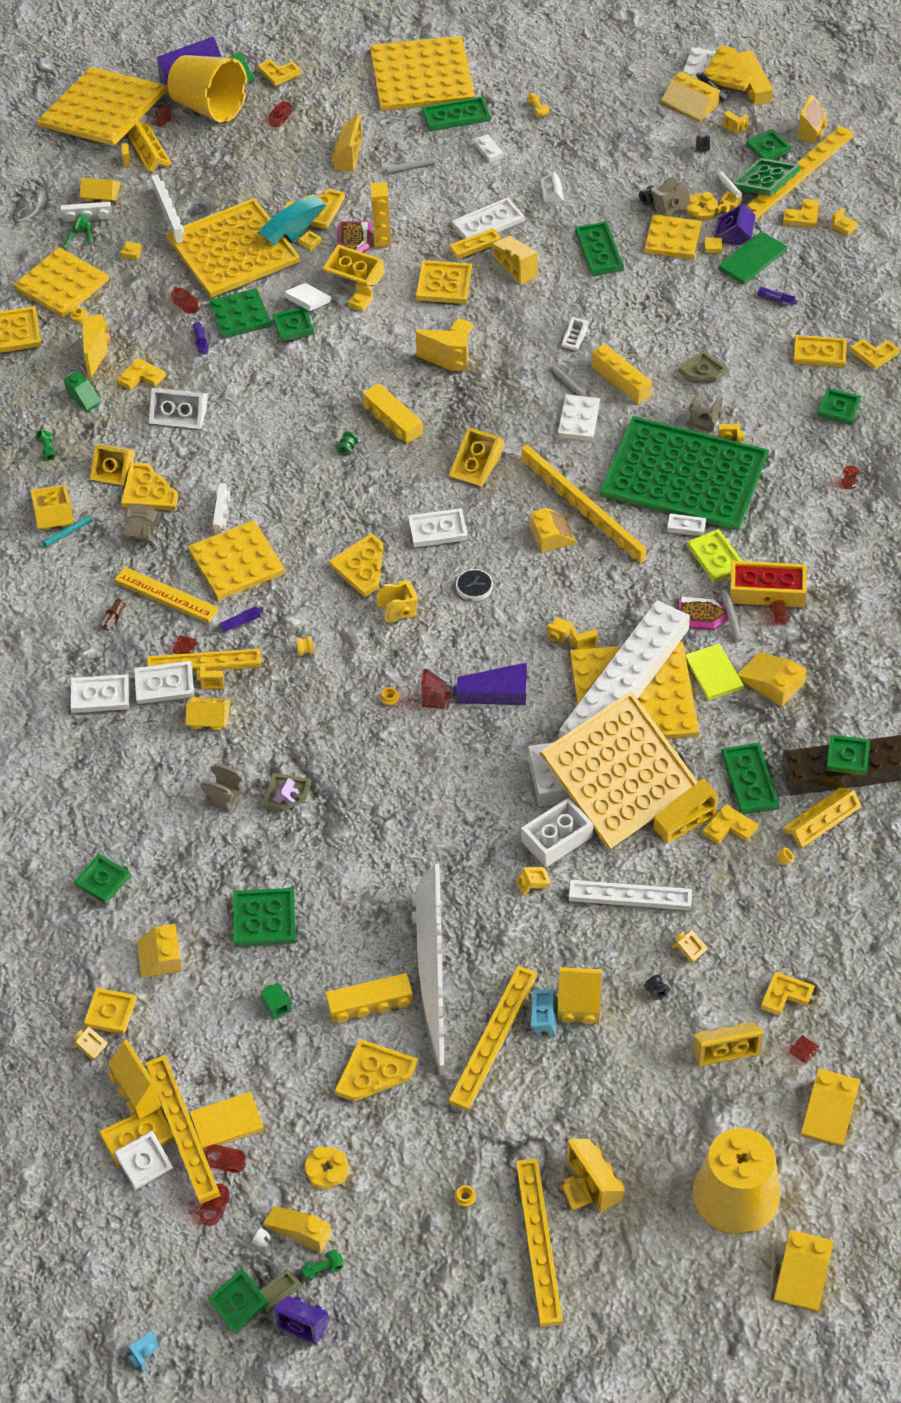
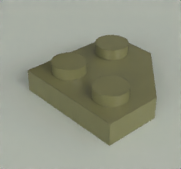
[679,350,728,382]
[263,773,311,812]

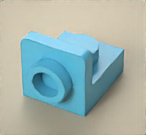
[128,1331,159,1371]

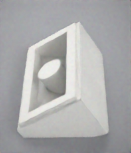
[540,172,564,203]

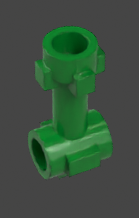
[35,429,56,461]
[301,1249,344,1280]

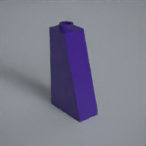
[453,663,527,705]

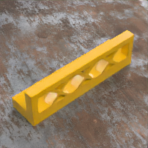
[127,121,171,172]
[782,787,861,848]

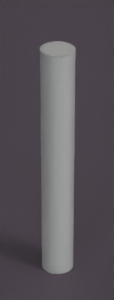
[386,158,434,174]
[550,364,588,397]
[721,589,743,642]

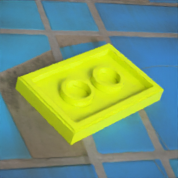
[687,529,742,583]
[685,644,744,701]

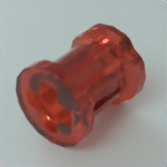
[841,465,859,489]
[769,600,791,625]

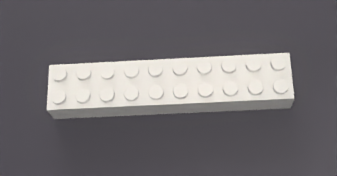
[559,600,690,739]

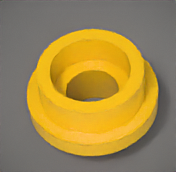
[70,307,87,323]
[380,687,399,706]
[454,1185,476,1207]

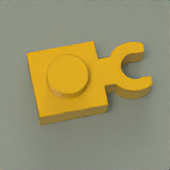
[717,191,742,214]

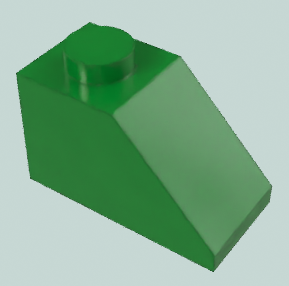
[64,371,101,412]

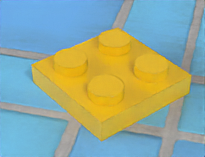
[84,988,137,1035]

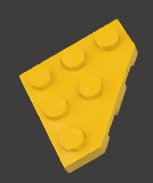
[703,45,751,91]
[284,189,345,229]
[121,462,179,511]
[329,533,383,597]
[335,1039,418,1102]

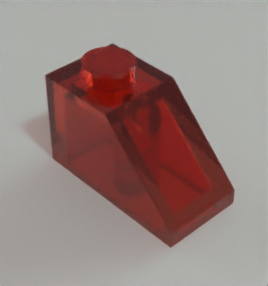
[421,669,450,709]

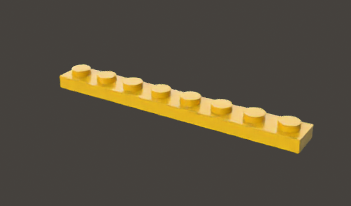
[449,965,537,1112]
[145,1055,220,1204]
[516,1158,563,1327]

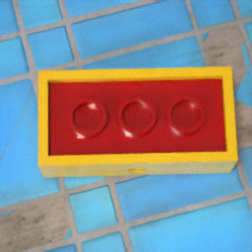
[730,561,806,607]

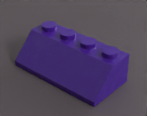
[157,37,222,92]

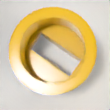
[776,848,794,865]

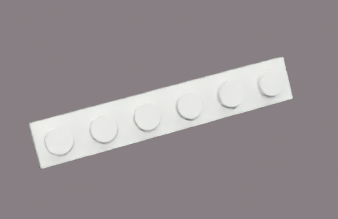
[152,175,185,243]
[569,880,692,911]

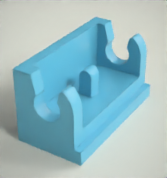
[531,989,558,1037]

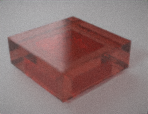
[155,105,171,127]
[173,635,197,654]
[789,1035,819,1064]

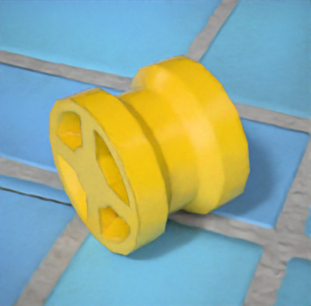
[296,636,314,657]

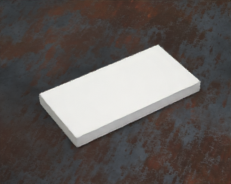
[451,198,525,239]

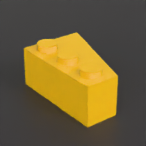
[493,236,538,285]
[653,778,718,844]

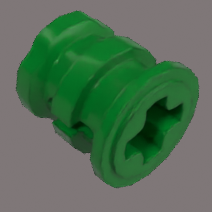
[336,431,359,455]

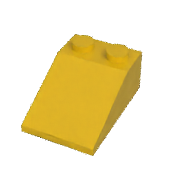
[82,314,111,378]
[416,329,468,371]
[449,427,505,487]
[30,485,74,530]
[738,652,807,707]
[557,967,602,1024]
[801,1068,860,1147]
[774,1229,834,1312]

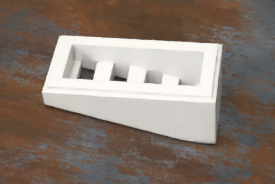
[561,317,588,351]

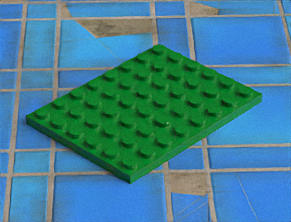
[600,416,769,531]

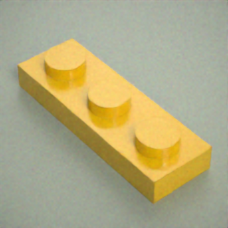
[450,228,501,260]

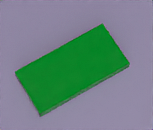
[422,96,491,132]
[575,222,624,276]
[718,231,787,285]
[721,742,779,815]

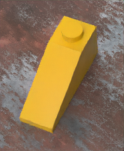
[263,1206,332,1253]

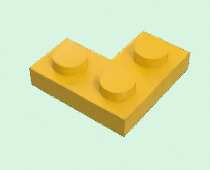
[258,59,301,86]
[783,199,819,228]
[850,339,900,370]
[117,358,166,390]
[702,805,758,845]
[761,972,815,1016]

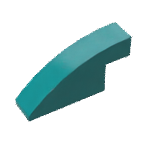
[259,196,327,246]

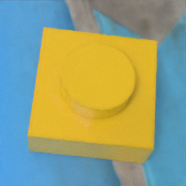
[121,242,142,260]

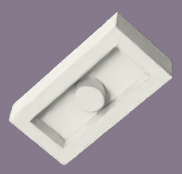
[474,134,504,163]
[667,514,706,536]

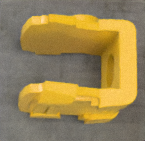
[376,580,418,624]

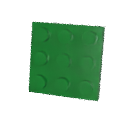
[732,158,800,196]
[208,288,272,339]
[234,888,296,947]

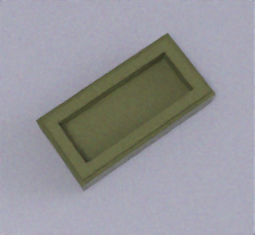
[260,1268,302,1314]

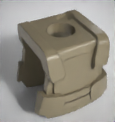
[651,177,690,216]
[689,388,723,432]
[124,504,160,543]
[200,764,242,811]

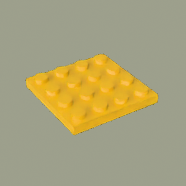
[13,247,109,318]
[188,520,285,601]

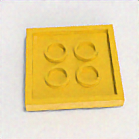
[644,214,702,260]
[416,260,472,304]
[0,306,42,353]

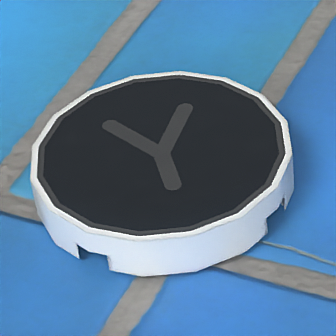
[456,569,493,601]

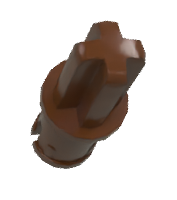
[100,599,126,631]

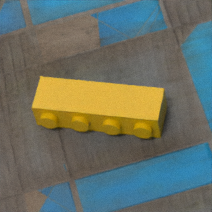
[738,50,774,106]
[370,182,391,247]
[591,344,652,404]
[362,383,423,444]
[326,973,413,1024]

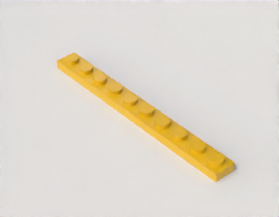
[747,125,854,221]
[521,444,647,564]

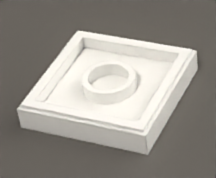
[283,283,331,311]
[114,1131,173,1191]

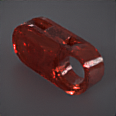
[269,101,292,127]
[171,288,199,314]
[204,1144,247,1173]
[199,1183,230,1226]

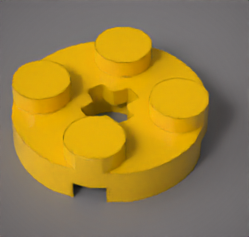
[685,192,718,221]
[305,1146,349,1190]

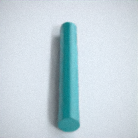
[42,515,92,547]

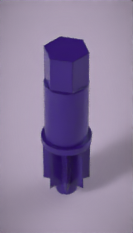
[757,287,798,307]
[192,322,209,355]
[219,606,263,633]

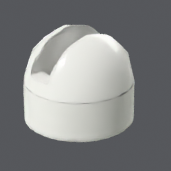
[252,1228,271,1248]

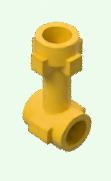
[527,93,550,117]

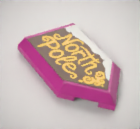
[337,221,371,252]
[679,596,729,630]

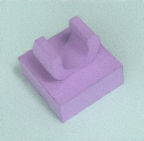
[272,778,299,805]

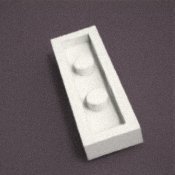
[61,202,112,222]
[213,483,230,535]

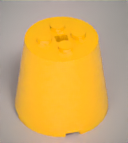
[167,55,247,123]
[692,1128,780,1235]

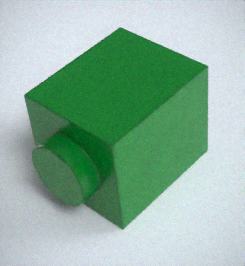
[260,982,292,1021]

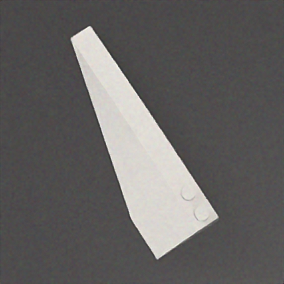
[412,864,445,1076]

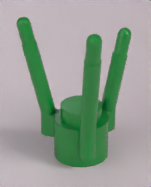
[63,214,92,250]

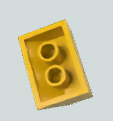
[661,71,720,122]
[331,114,362,171]
[323,244,385,286]
[692,1022,763,1067]
[108,1040,162,1120]
[567,1139,625,1212]

